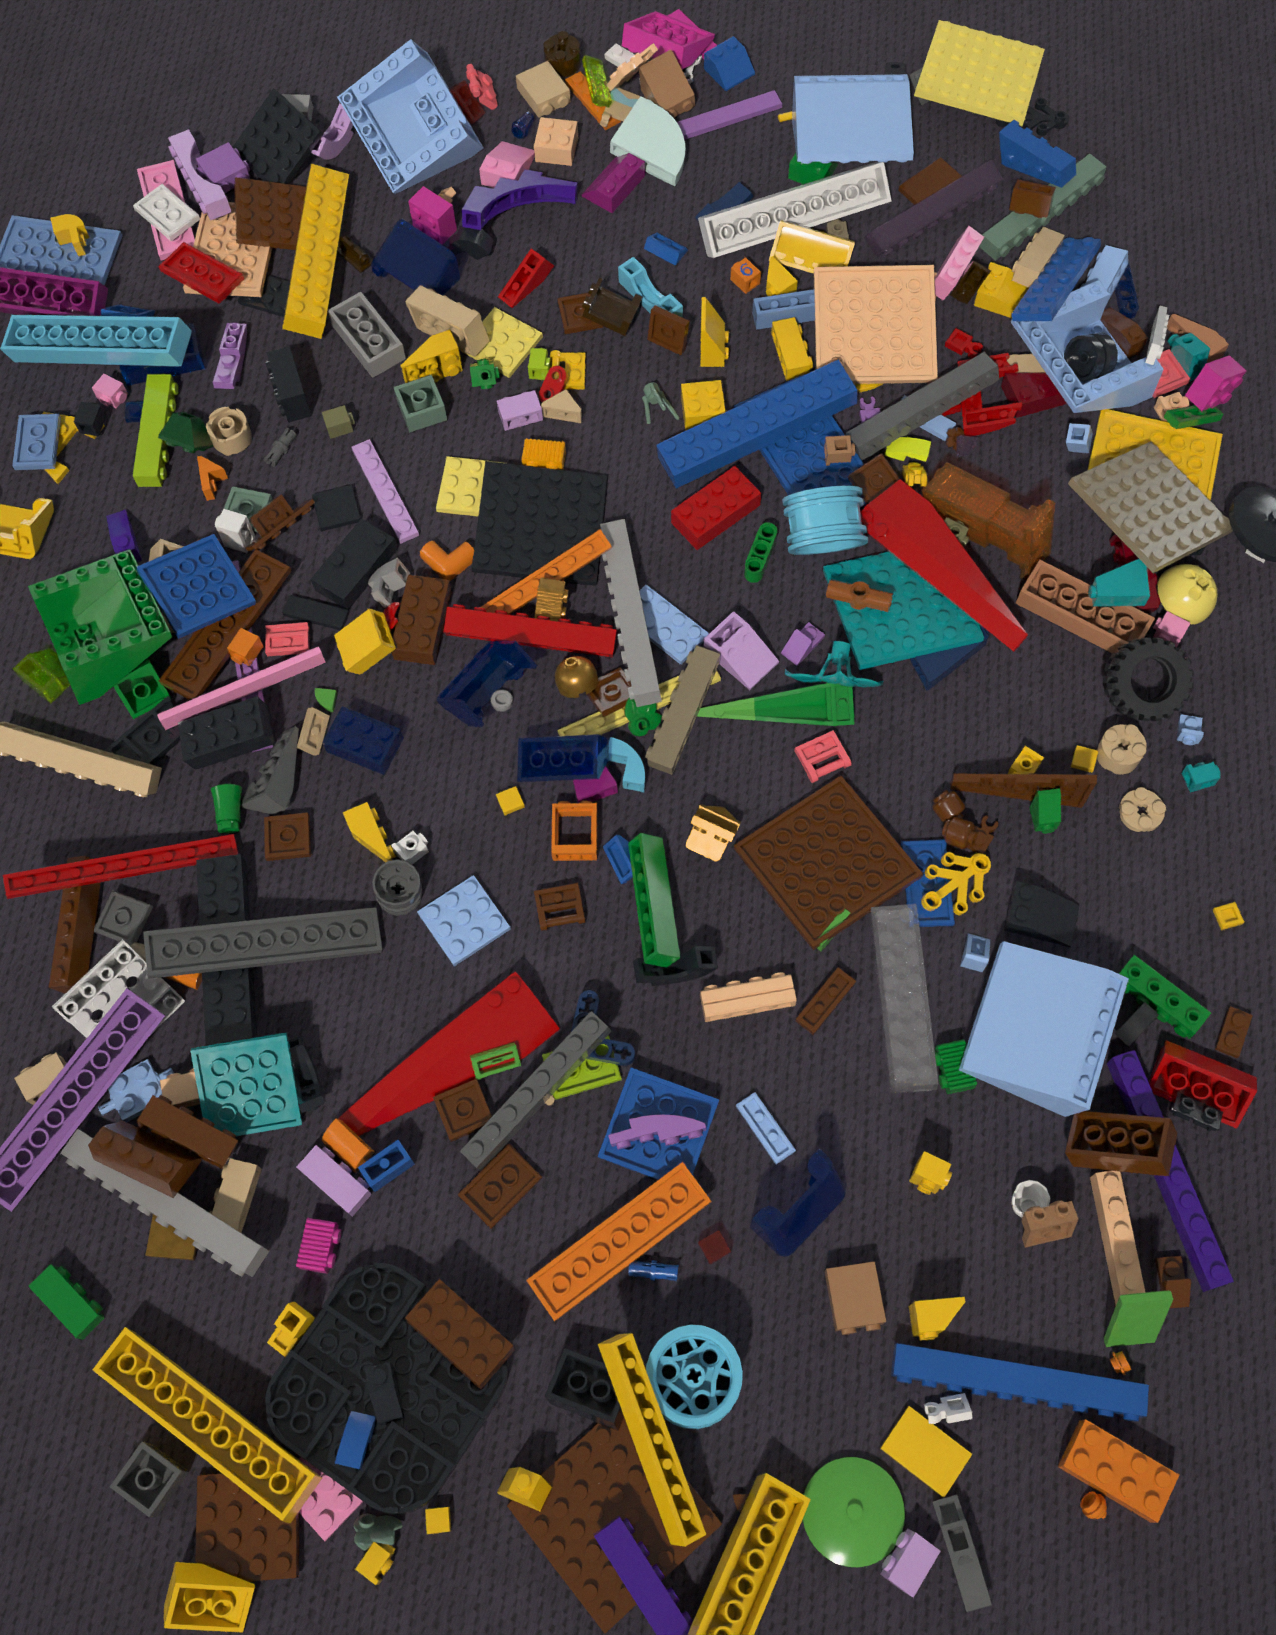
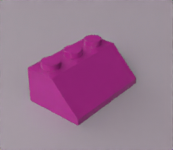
[582,153,645,213]

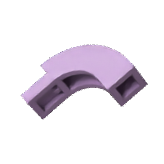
[311,103,354,160]

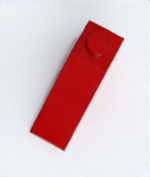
[498,248,554,308]

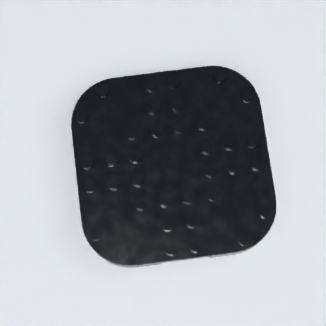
[265,1263,508,1514]

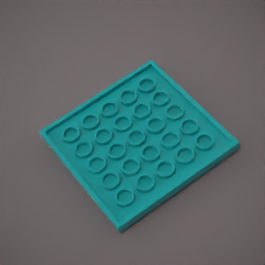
[823,552,984,670]

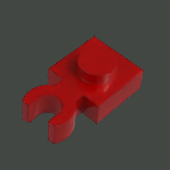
[945,328,983,359]

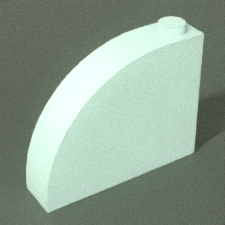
[610,96,685,186]

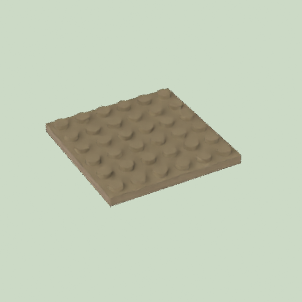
[1068,442,1233,573]

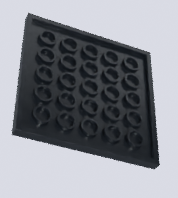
[472,461,607,586]

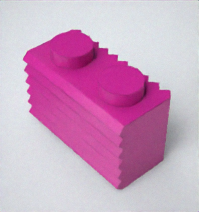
[296,1218,341,1274]

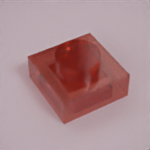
[698,1230,731,1265]

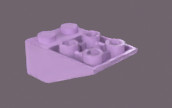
[704,611,779,690]

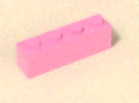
[934,226,984,300]

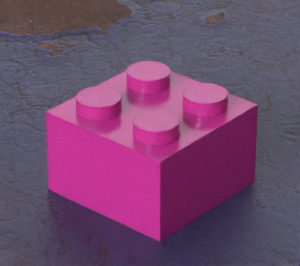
[408,186,457,245]
[1185,355,1246,411]

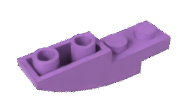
[213,323,247,389]
[608,1115,706,1149]

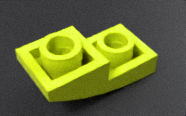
[885,437,931,462]

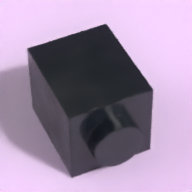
[73,402,106,436]

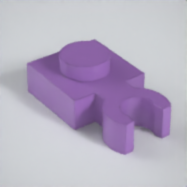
[859,397,881,424]

